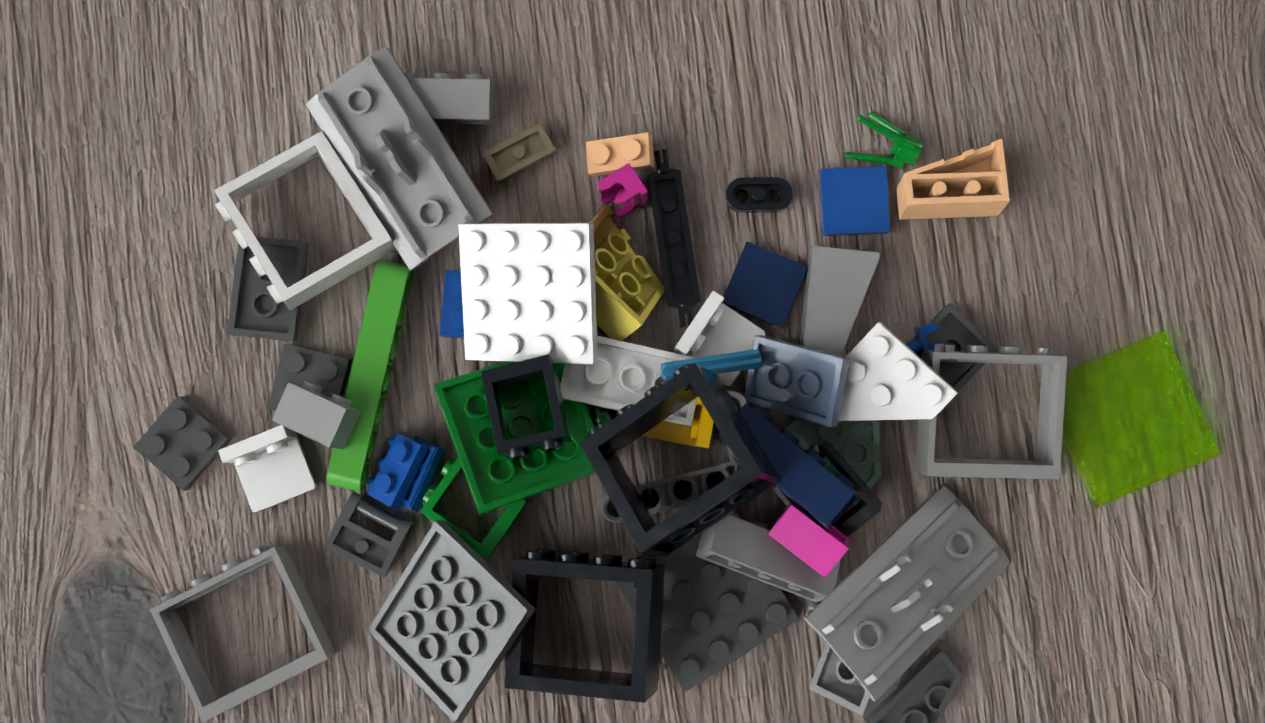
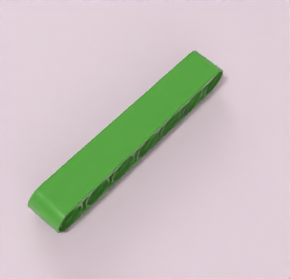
[327,259,414,492]

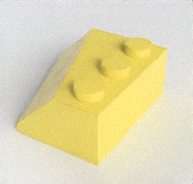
[589,204,665,341]

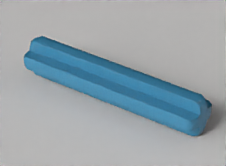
[661,349,762,381]

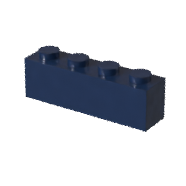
[718,403,856,531]

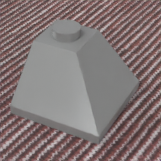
[809,643,901,717]

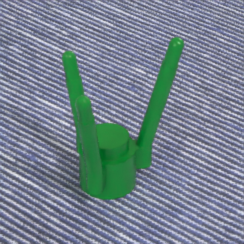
[844,112,924,169]

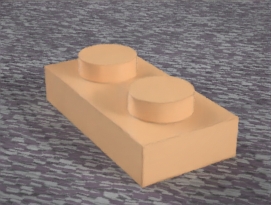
[586,132,654,177]

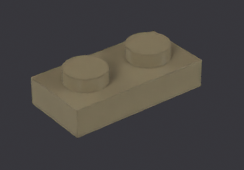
[482,122,557,184]

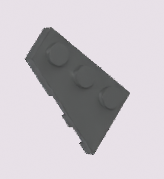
[864,647,963,723]

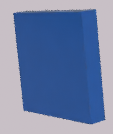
[819,166,890,236]

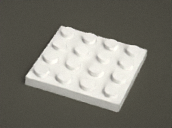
[458,223,598,364]

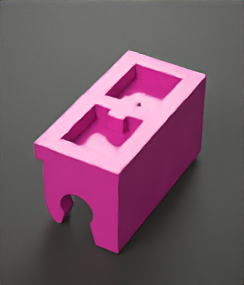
[597,163,648,217]
[768,501,851,578]

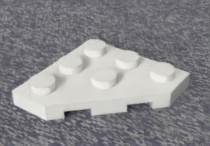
[838,322,958,421]

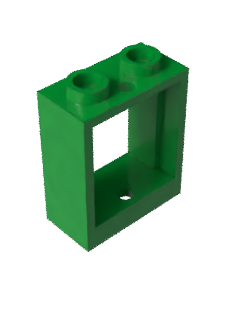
[420,457,529,559]

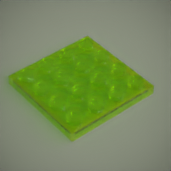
[1038,331,1221,507]

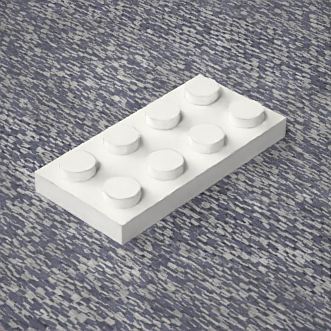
[560,336,697,427]

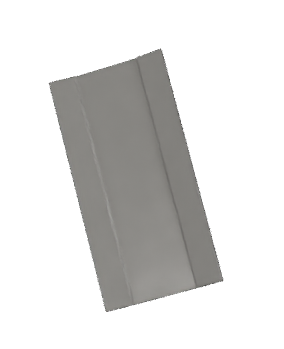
[306,46,494,271]
[804,485,1011,701]

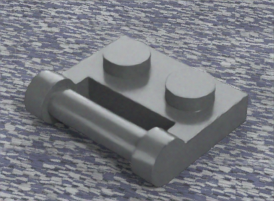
[324,492,414,577]

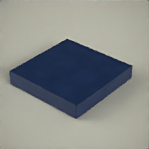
[722,242,808,329]

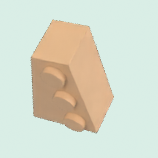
[896,138,1010,220]

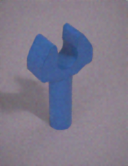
[905,324,947,354]

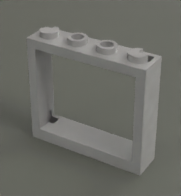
[915,344,1067,479]
[150,542,336,723]

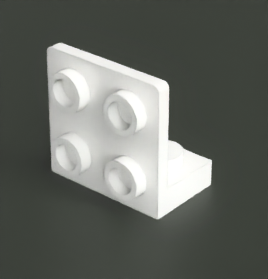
[674,291,765,387]
[218,425,317,512]

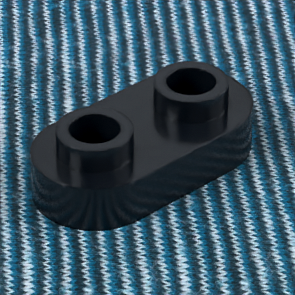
[725,177,793,213]

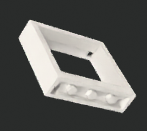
[214,131,395,310]

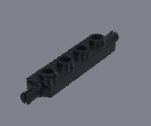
[648,149,701,328]

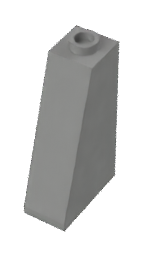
[799,246,880,356]

